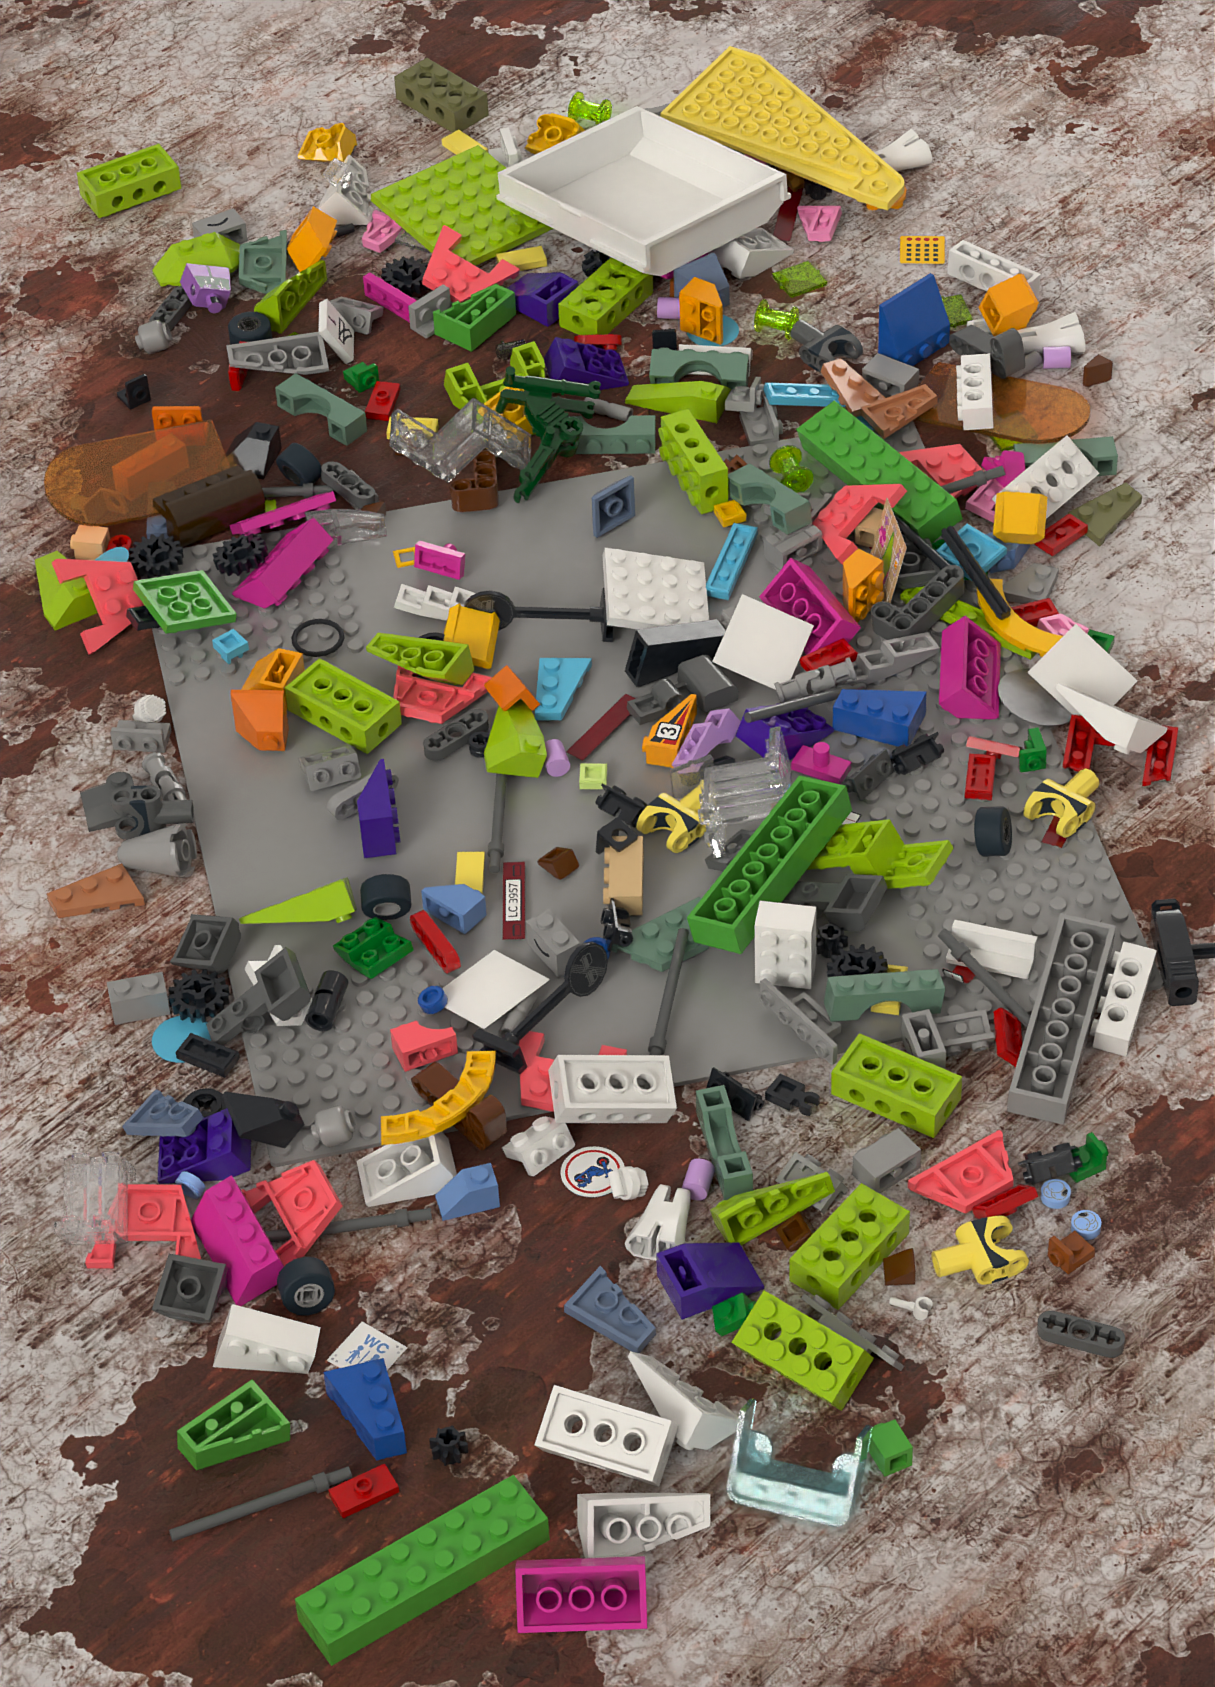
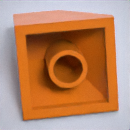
[230,690,289,751]

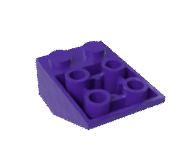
[507,272,579,327]
[544,337,629,390]
[735,703,834,764]
[357,759,401,858]
[158,1108,251,1184]
[656,1243,765,1320]

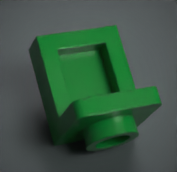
[712,1292,756,1337]

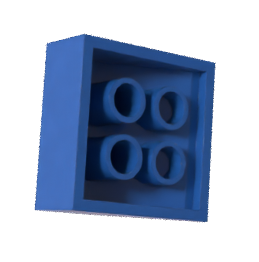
[878,273,950,366]

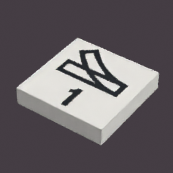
[319,299,354,364]

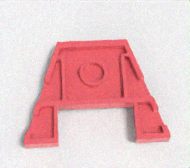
[422,225,520,303]
[899,444,984,499]
[812,484,907,565]
[52,559,145,655]
[393,666,492,724]
[519,1031,627,1112]
[242,1160,343,1266]
[85,1184,201,1269]

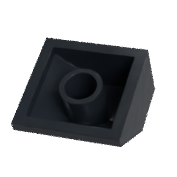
[218,422,282,480]
[222,1092,305,1148]

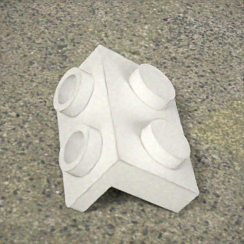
[488,127,522,168]
[502,1116,575,1176]

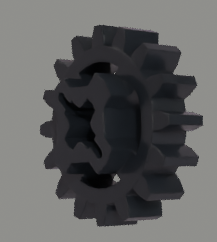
[381,256,428,296]
[128,534,184,579]
[213,534,268,576]
[827,944,889,978]
[168,969,230,1023]

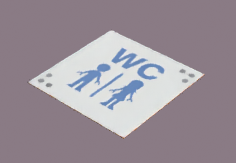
[327,1322,408,1370]

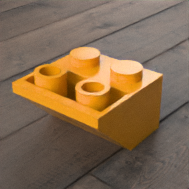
[287,206,337,272]
[978,273,1039,336]
[679,277,723,345]
[843,549,885,623]
[241,648,305,710]

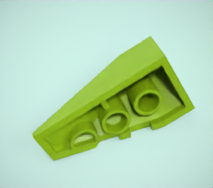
[254,260,327,334]
[625,381,731,423]
[366,632,474,685]
[710,1172,835,1245]

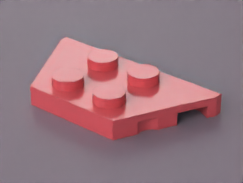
[908,1130,1014,1214]

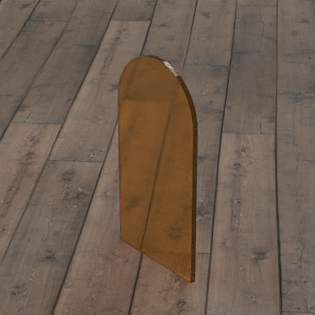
[914,362,1090,444]
[44,419,230,527]

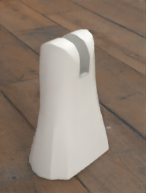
[874,129,933,171]
[1017,312,1085,355]
[625,1184,691,1261]

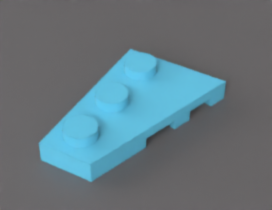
[535,658,592,721]

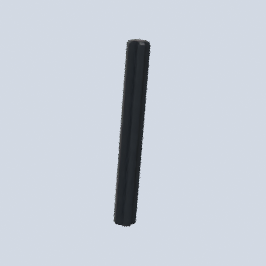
[941,526,1011,620]

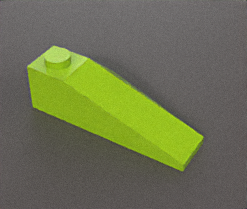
[35,551,98,630]
[484,700,547,778]
[239,877,357,924]

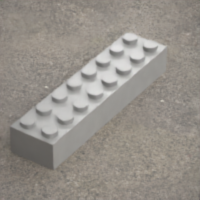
[1007,913,1116,1125]

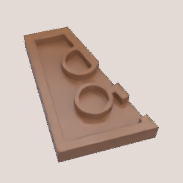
[821,358,885,417]
[860,384,938,439]
[46,863,145,918]

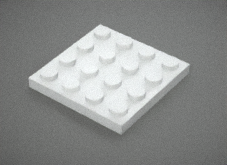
[602,548,709,629]

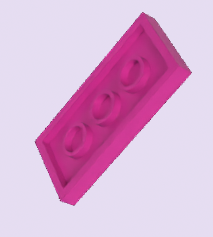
[229,491,336,536]

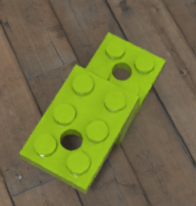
[807,819,954,889]

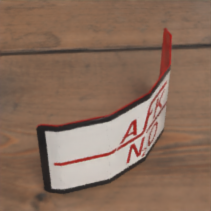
[942,965,975,983]

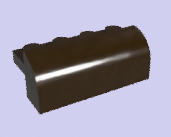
[153,465,266,547]

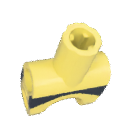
[1023,769,1100,838]
[636,784,716,853]
[931,1216,1029,1285]

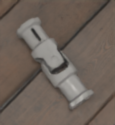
[774,657,857,703]
[142,752,194,806]

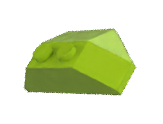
[152,232,240,286]

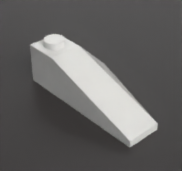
[318,154,373,225]
[1055,683,1167,755]
[628,1351,745,1450]
[577,1493,710,1558]

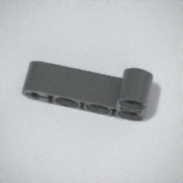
[949,325,1025,379]
[871,565,965,640]

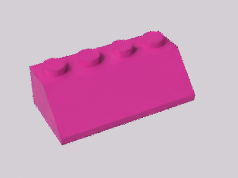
[231,517,333,609]
[759,558,861,654]
[939,616,1001,719]
[191,1175,284,1306]
[515,1556,647,1633]

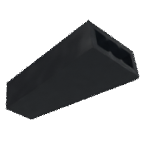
[625,619,726,687]

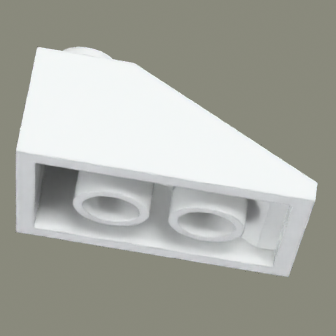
[708,228,794,279]
[356,1132,457,1207]

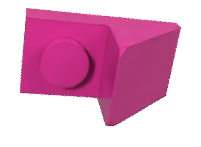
[981,450,1025,488]

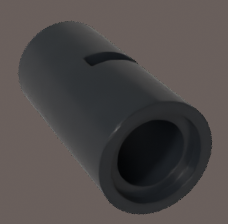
[305,970,349,1031]

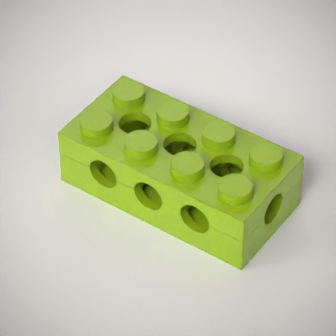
[77,144,182,218]
[558,257,653,335]
[658,409,728,514]
[285,658,402,754]
[831,1033,962,1138]
[789,1183,910,1310]
[731,1290,874,1411]

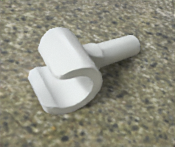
[889,1297,933,1321]

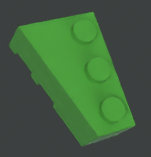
[433,284,516,352]
[177,1379,290,1470]

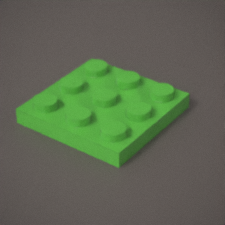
[133,570,237,634]

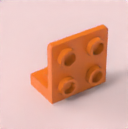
[152,406,209,447]

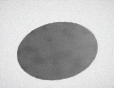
[998,668,1072,726]

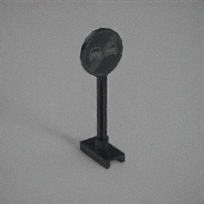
[464,588,614,642]
[472,942,608,1074]

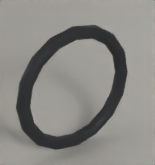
[291,619,345,657]

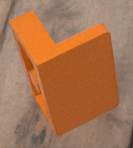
[484,665,540,711]

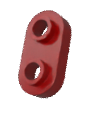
[574,334,622,351]

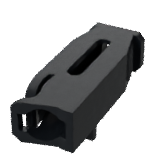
[1150,899,1215,1006]

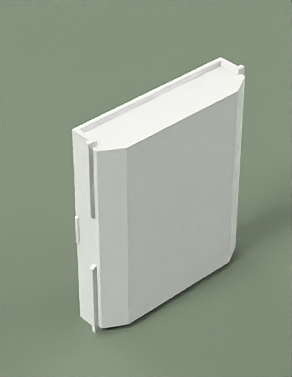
[496,106,791,276]

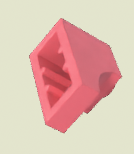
[390,1020,458,1072]

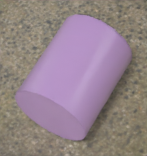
[657,297,680,319]
[1042,346,1071,369]
[544,739,570,777]
[682,1158,715,1200]

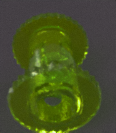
[568,91,612,125]
[754,299,799,340]
[769,445,814,493]

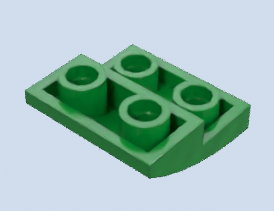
[333,917,414,979]

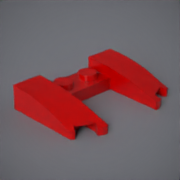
[1063,715,1178,786]

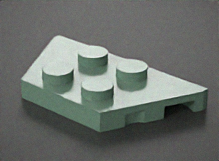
[239,230,287,294]
[611,896,709,972]

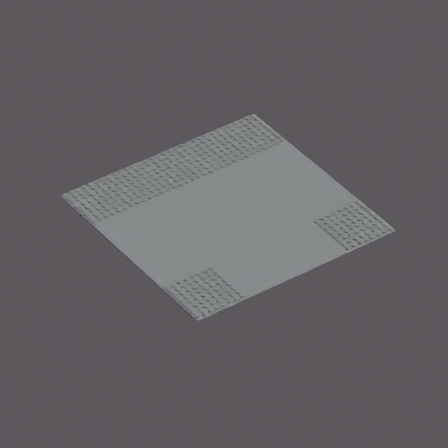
[141,420,1163,1167]

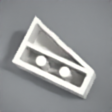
[213,1304,321,1374]

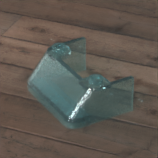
[727,1398,872,1527]

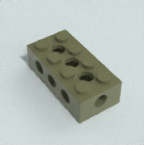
[394,58,489,133]

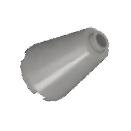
[117,823,197,878]

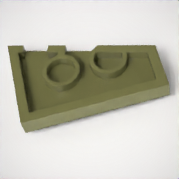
[1068,482,1142,547]

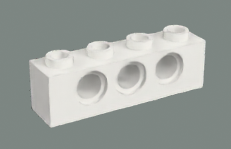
[947,240,1041,299]
[956,354,993,430]
[1090,942,1157,1057]

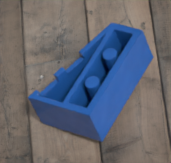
[833,689,927,747]
[323,1358,407,1460]

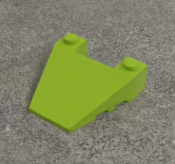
[444,341,545,444]

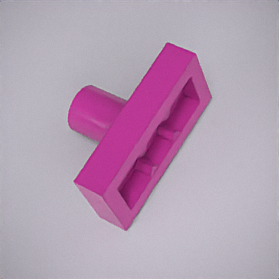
[414,541,465,580]
[791,742,851,784]

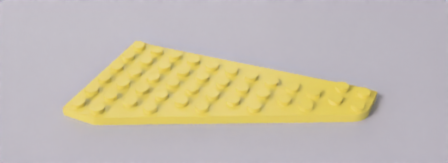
[660,46,904,211]

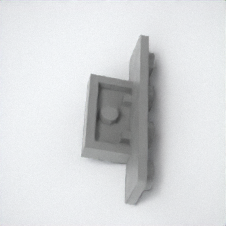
[759,978,841,1065]
[801,1293,904,1371]

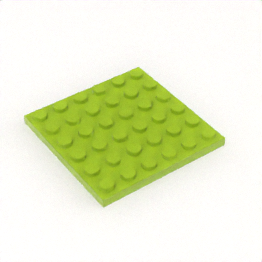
[371,145,553,266]

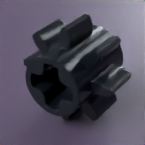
[804,179,832,200]
[582,250,609,277]
[816,924,848,959]
[429,1425,469,1466]

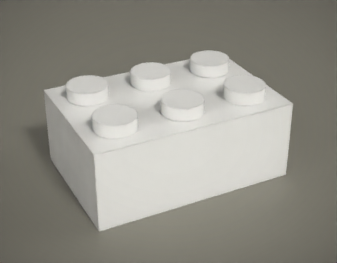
[754,901,816,989]

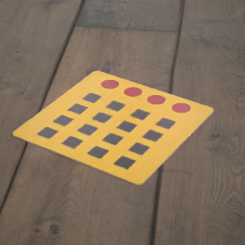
[900,236,945,264]

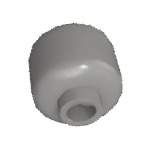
[135,320,172,354]
[311,1105,357,1147]

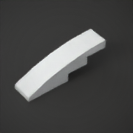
[394,584,476,621]

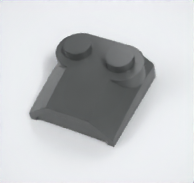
[896,538,940,589]
[80,772,134,832]
[170,914,241,975]
[152,1253,228,1324]

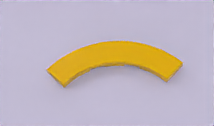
[977,578,1063,657]
[381,1051,496,1145]

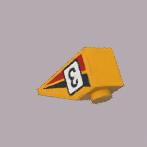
[642,694,697,768]

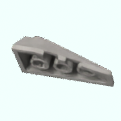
[226,332,329,375]

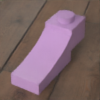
[672,708,741,772]

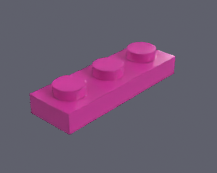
[363,272,417,323]

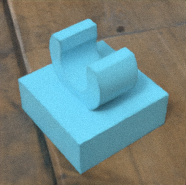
[212,629,249,664]

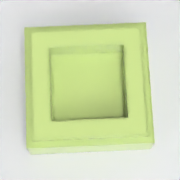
[579,763,608,789]

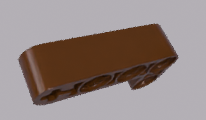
[449,437,499,512]
[411,1062,507,1150]

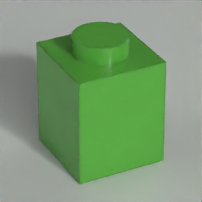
[867,1419,913,1477]

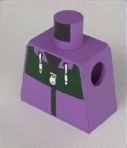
[180,263,231,313]

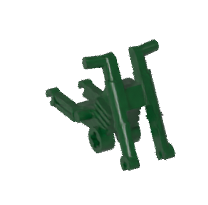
[495,366,601,503]

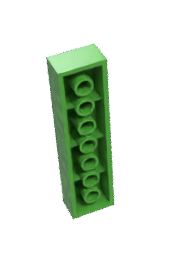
[796,400,963,543]
[687,775,852,954]
[295,1475,550,1666]

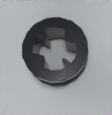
[469,731,490,757]

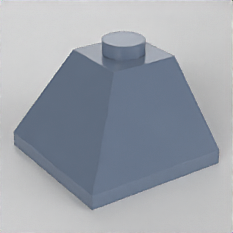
[674,252,730,307]
[591,475,635,538]

